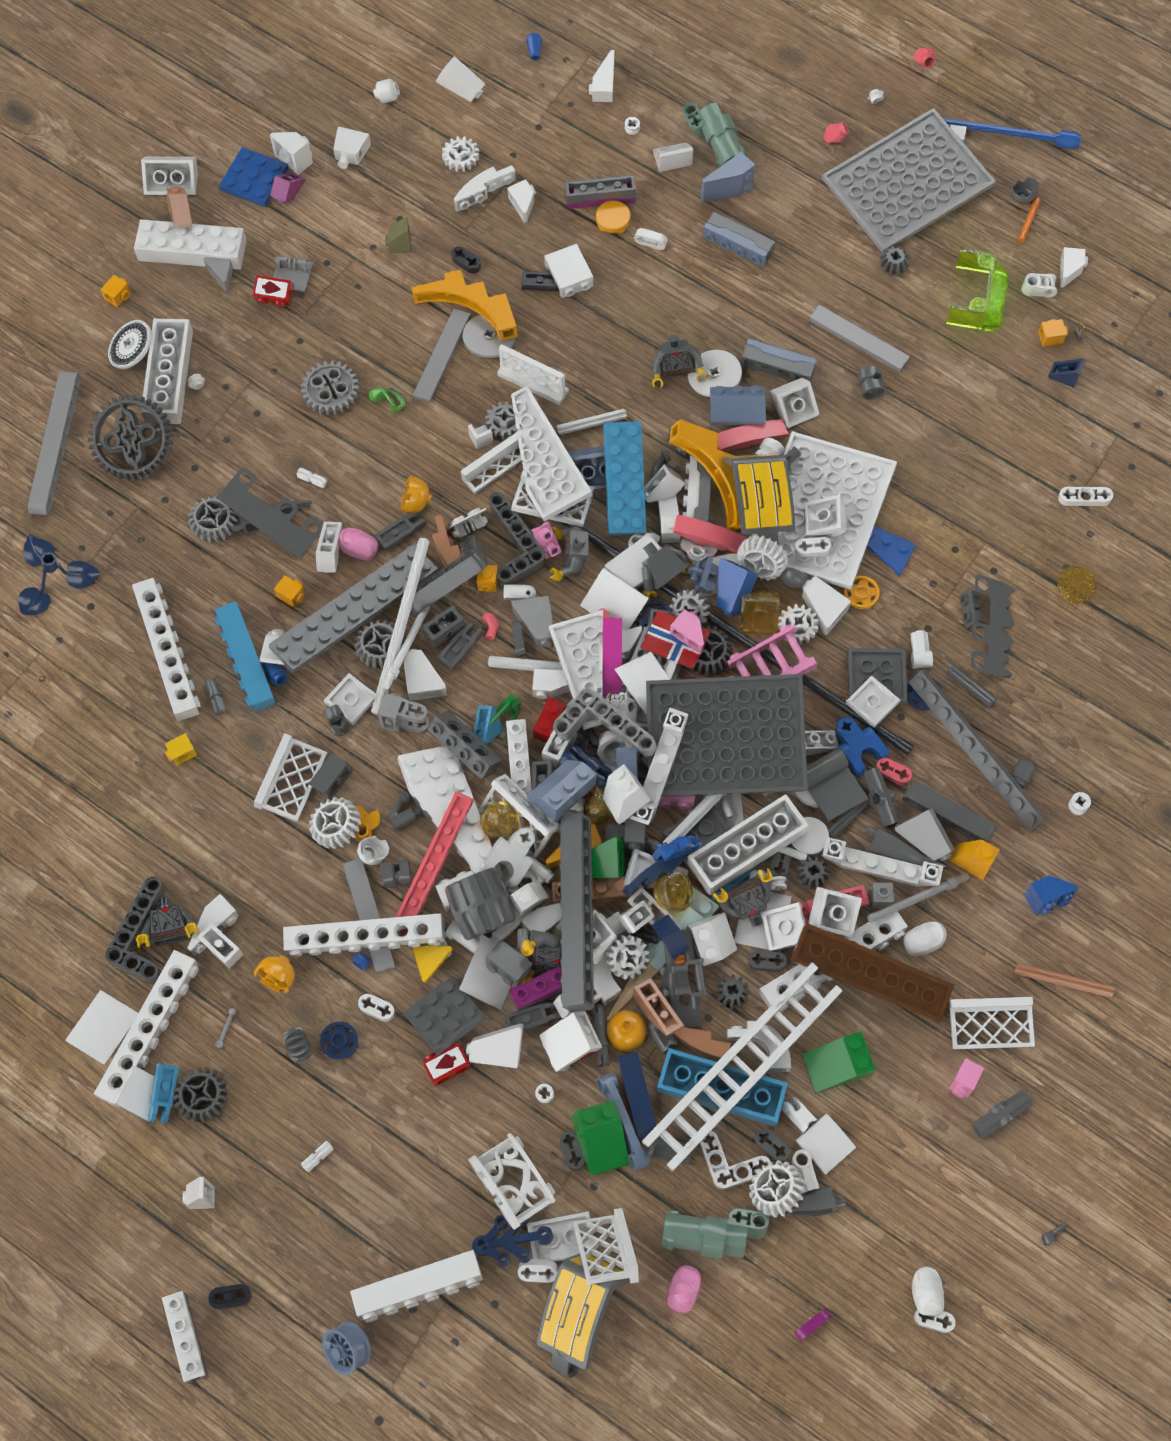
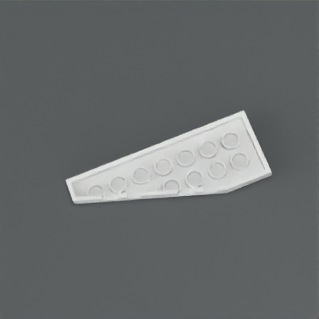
[511,386,593,521]
[397,746,503,879]

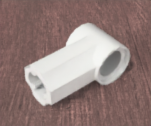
[911,630,933,669]
[791,1150,819,1192]

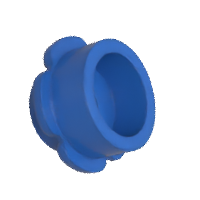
[352,952,371,970]

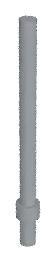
[867,873,969,923]

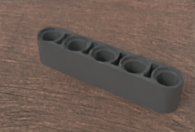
[902,781,997,843]

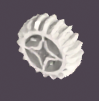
[737,535,788,581]
[309,797,361,849]
[749,1160,805,1218]

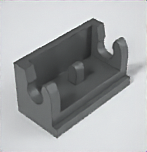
[309,753,353,800]
[648,1136,692,1165]

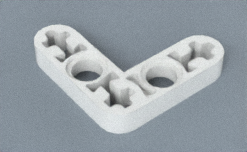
[700,1131,771,1190]

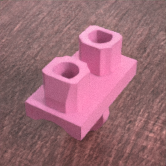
[531,521,562,559]

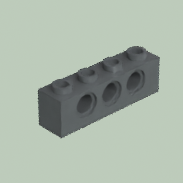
[427,710,502,780]

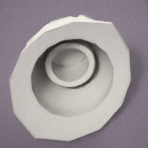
[597,730,632,767]

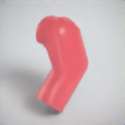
[482,612,499,640]

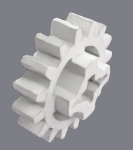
[442,136,479,172]
[778,604,819,645]
[606,935,649,979]

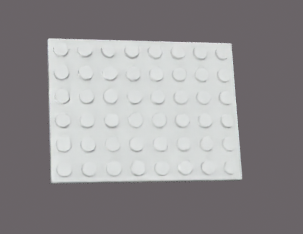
[751,431,897,590]

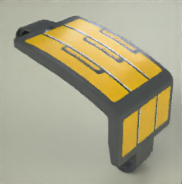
[722,453,796,545]
[537,1253,630,1378]

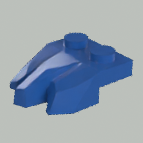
[652,836,703,862]

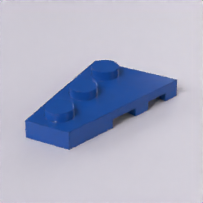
[867,526,916,577]

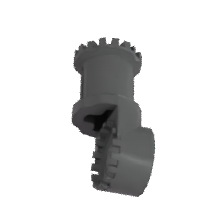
[324,705,348,736]

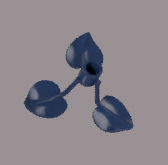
[18,534,100,615]

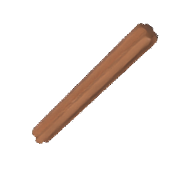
[1014,963,1115,998]

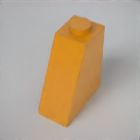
[948,840,1000,880]

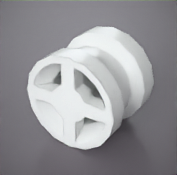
[1068,792,1091,815]

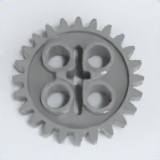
[301,360,360,415]

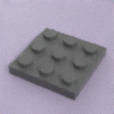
[848,648,907,705]
[663,805,731,881]
[403,977,486,1056]

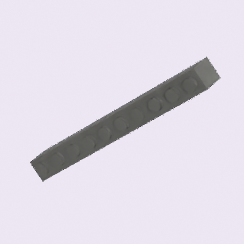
[559,812,594,1013]

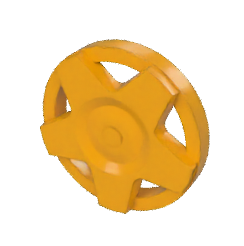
[844,576,880,609]

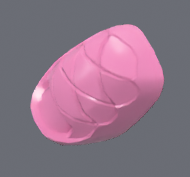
[339,528,379,561]
[667,1265,701,1314]

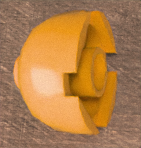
[401,476,432,513]
[254,955,295,993]
[606,1010,647,1052]

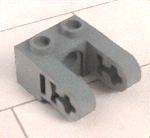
[377,693,430,734]

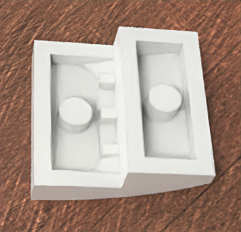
[795,1114,856,1175]

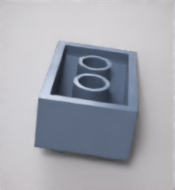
[701,152,755,203]

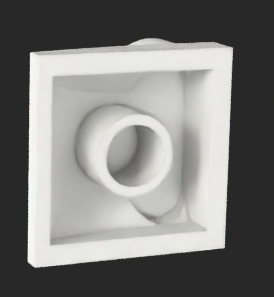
[805,495,846,537]
[592,909,617,964]

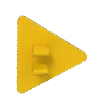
[413,946,453,983]

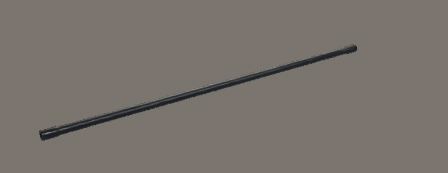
[528,498,914,755]

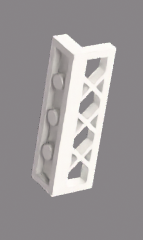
[461,432,522,494]

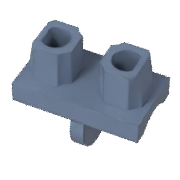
[687,557,719,594]

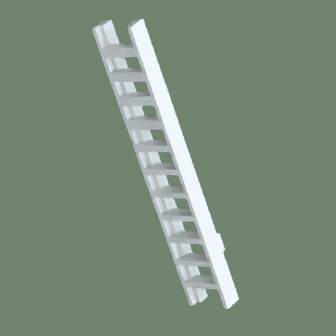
[642,962,843,1172]

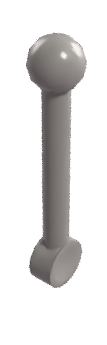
[215,1008,236,1049]

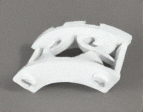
[468,1133,556,1230]

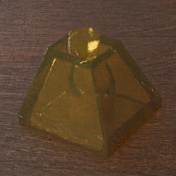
[740,591,780,634]

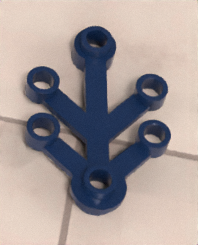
[472,1211,554,1267]

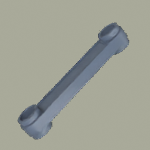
[597,1073,650,1170]

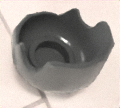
[1011,177,1039,203]
[780,567,810,588]

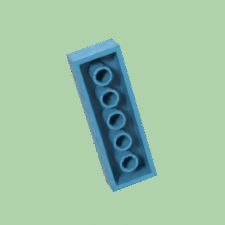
[603,421,646,536]
[657,1048,788,1127]

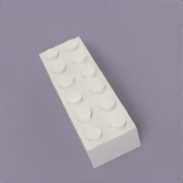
[134,219,247,270]
[141,318,193,424]
[687,794,809,895]
[350,1250,483,1323]

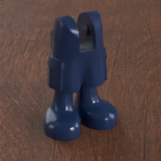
[557,744,613,790]

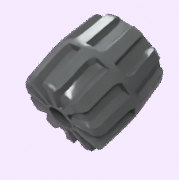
[445,867,516,940]

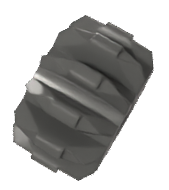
[880,245,910,276]
[796,856,830,890]
[715,974,750,1010]
[283,1026,312,1063]

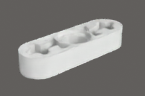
[1058,487,1113,506]

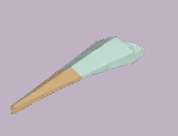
[607,883,719,1021]

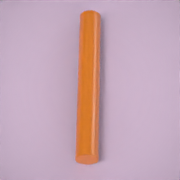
[1018,198,1041,243]

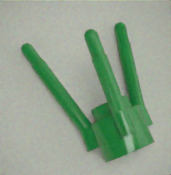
[489,694,521,740]

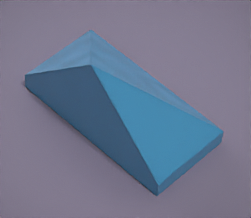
[473,706,503,744]

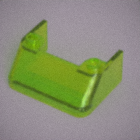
[946,248,1009,331]

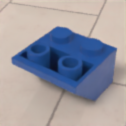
[1024,875,1078,916]

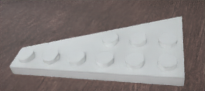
[549,610,603,730]

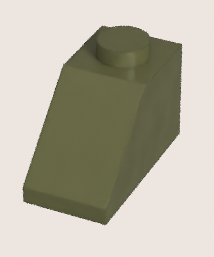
[385,217,411,253]

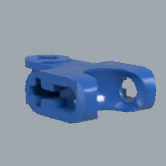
[835,717,889,777]

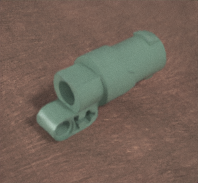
[683,102,748,167]
[661,1209,769,1260]

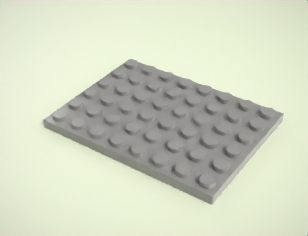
[821,108,996,253]

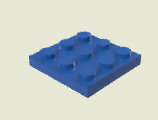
[218,147,289,207]

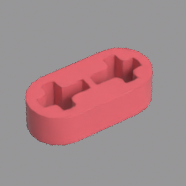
[876,758,912,786]

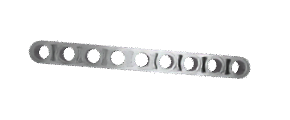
[28,371,80,516]

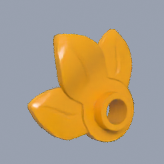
[354,805,380,842]

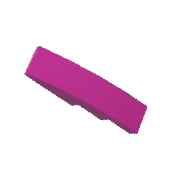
[602,618,622,697]

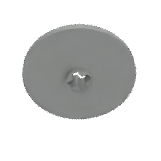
[463,315,516,358]

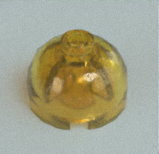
[583,786,613,825]
[480,800,520,840]
[653,872,693,912]

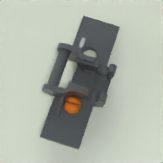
[659,929,708,1028]

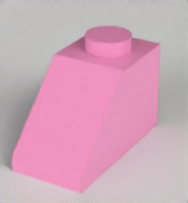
[670,609,704,654]

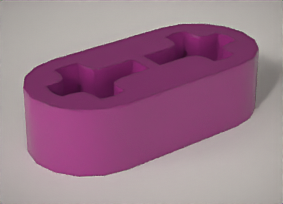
[794,1308,832,1342]

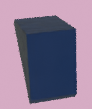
[1048,358,1085,388]
[651,914,690,959]

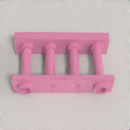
[727,624,818,676]

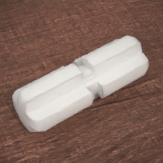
[297,468,327,488]
[301,1141,334,1172]

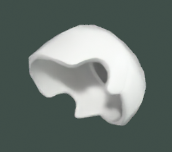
[357,836,389,865]

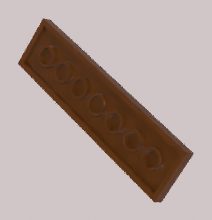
[790,922,955,1022]

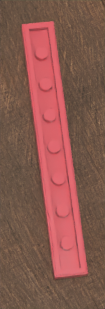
[387,791,474,937]

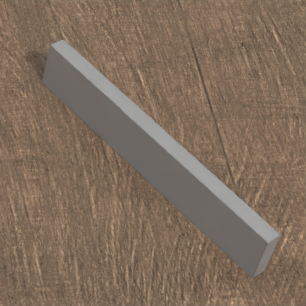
[809,305,910,372]
[413,308,470,403]
[343,858,396,974]

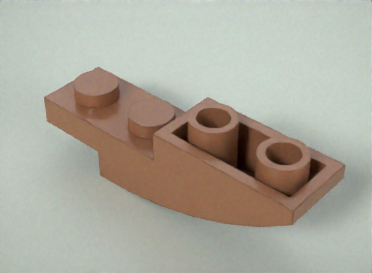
[432,515,469,586]
[552,876,633,903]

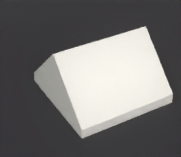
[653,142,693,172]

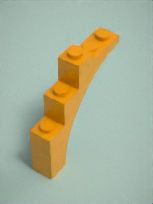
[411,270,518,341]
[669,419,741,532]

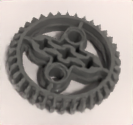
[88,394,174,481]

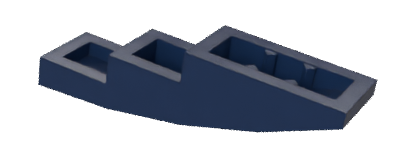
[622,853,690,896]
[617,1052,656,1140]

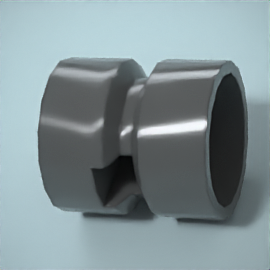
[857,366,886,400]
[381,859,412,888]

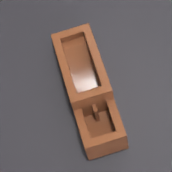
[673,1027,731,1061]

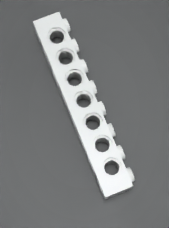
[132,578,201,722]
[759,911,908,1012]
[283,913,445,957]
[94,950,199,1108]

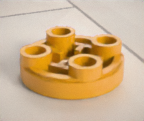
[596,201,631,234]

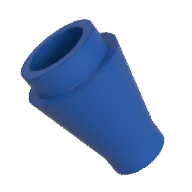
[526,33,543,60]
[262,662,288,686]

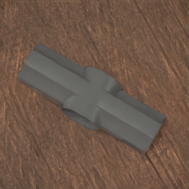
[863,767,900,828]
[972,1090,1032,1139]

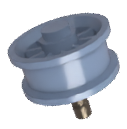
[322,1321,374,1375]

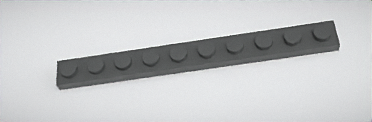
[909,669,1047,832]

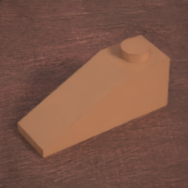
[167,186,192,228]
[633,978,684,1037]

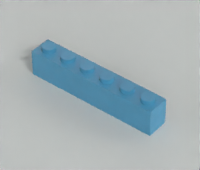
[214,601,276,712]

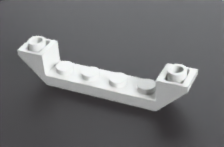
[630,708,688,825]
[822,837,943,887]

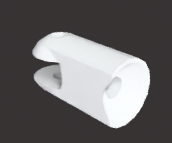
[504,584,536,600]
[782,1097,817,1133]

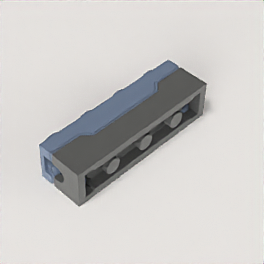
[703,212,775,267]
[741,339,817,382]

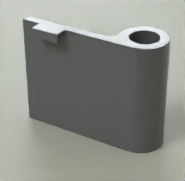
[807,748,869,822]

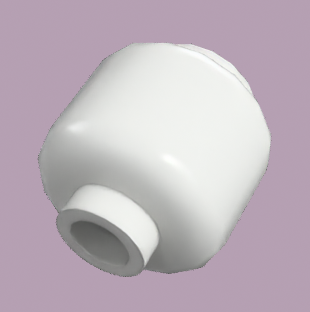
[373,79,400,103]

